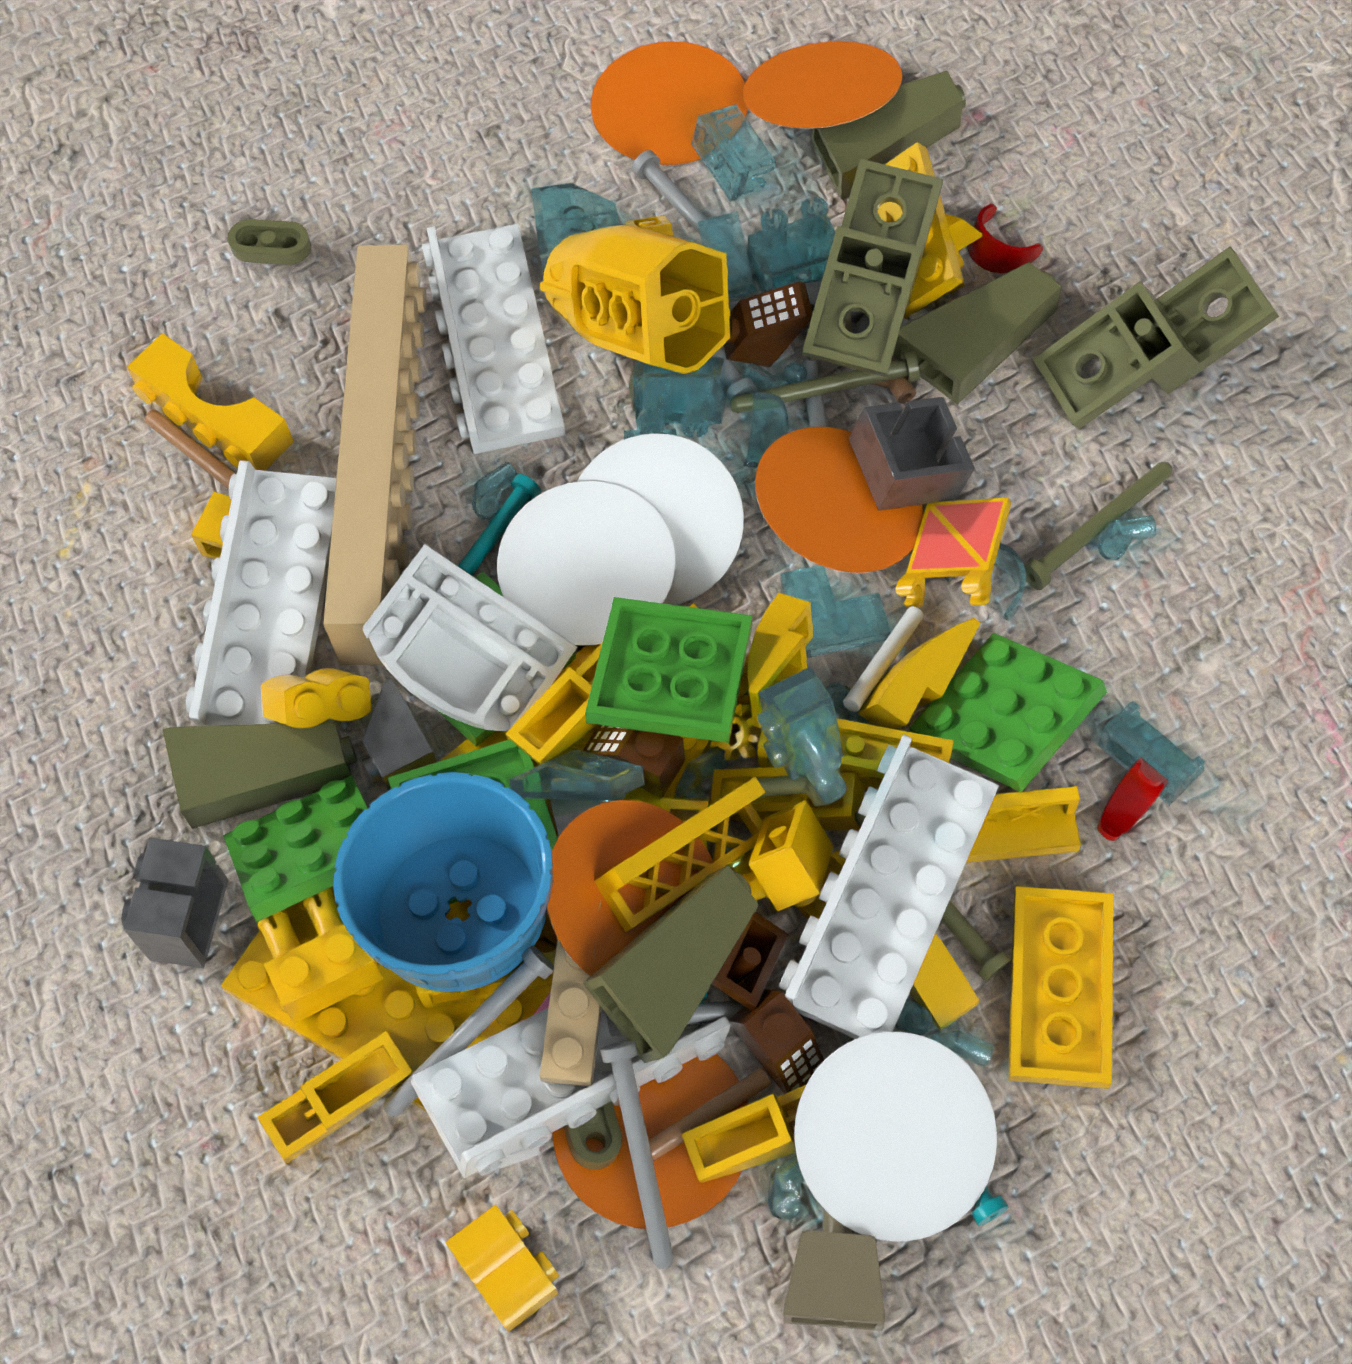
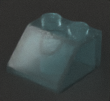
[531,183,619,277]

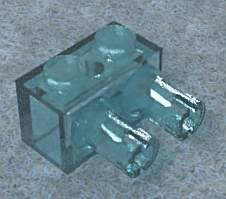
[748,197,836,293]
[633,357,726,437]
[757,667,847,803]

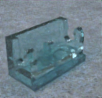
[691,104,776,202]
[1098,701,1206,806]

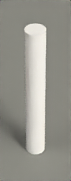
[843,606,924,712]

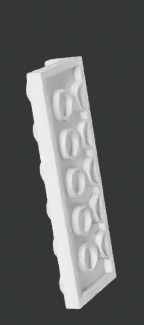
[422,224,566,454]
[186,460,336,726]
[779,734,999,1039]
[411,1000,731,1178]

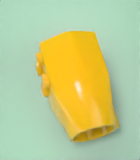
[540,225,730,374]

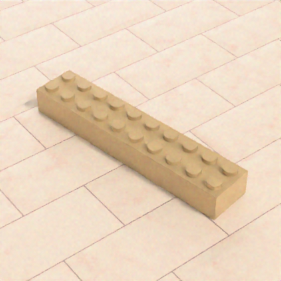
[323,245,427,665]

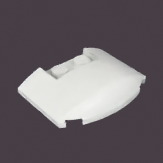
[362,544,577,731]

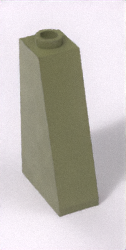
[811,71,966,200]
[893,262,1062,405]
[163,722,357,829]
[583,865,759,1063]

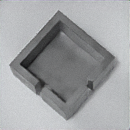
[849,397,975,510]
[121,838,228,969]

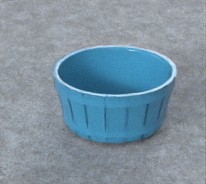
[333,772,553,992]

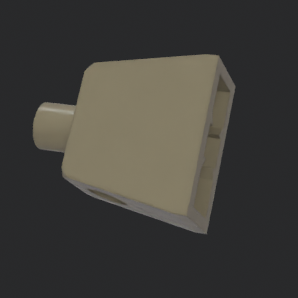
[784,1209,885,1331]

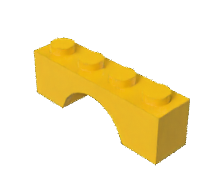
[127,333,294,471]

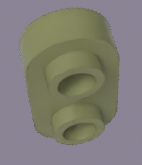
[227,219,311,265]
[563,1101,622,1170]

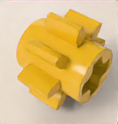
[710,703,762,760]

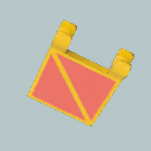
[895,497,1012,607]

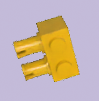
[728,800,833,912]
[257,889,384,1024]

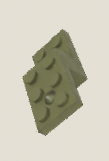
[802,158,943,377]
[1033,246,1280,429]

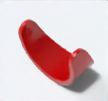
[967,203,1043,273]
[1097,758,1168,841]

